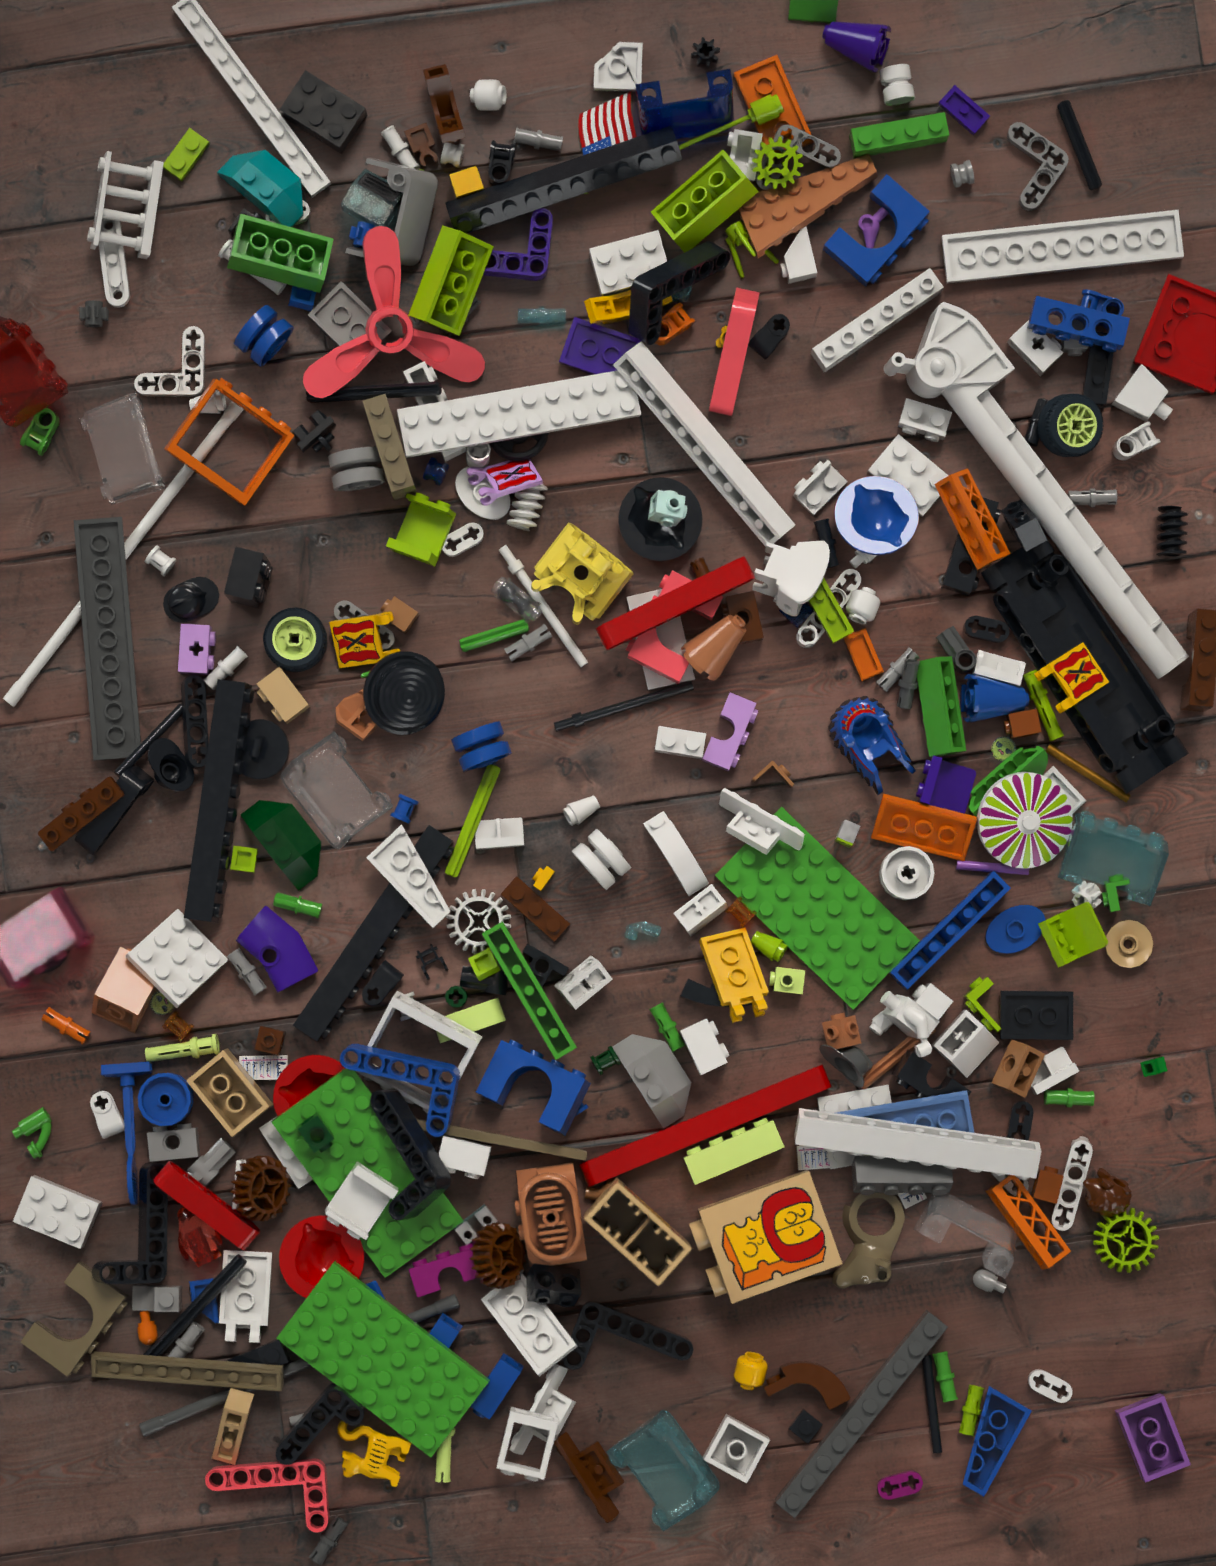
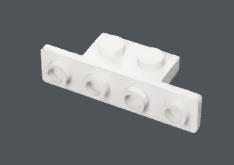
[719,788,805,855]
[509,1364,576,1455]

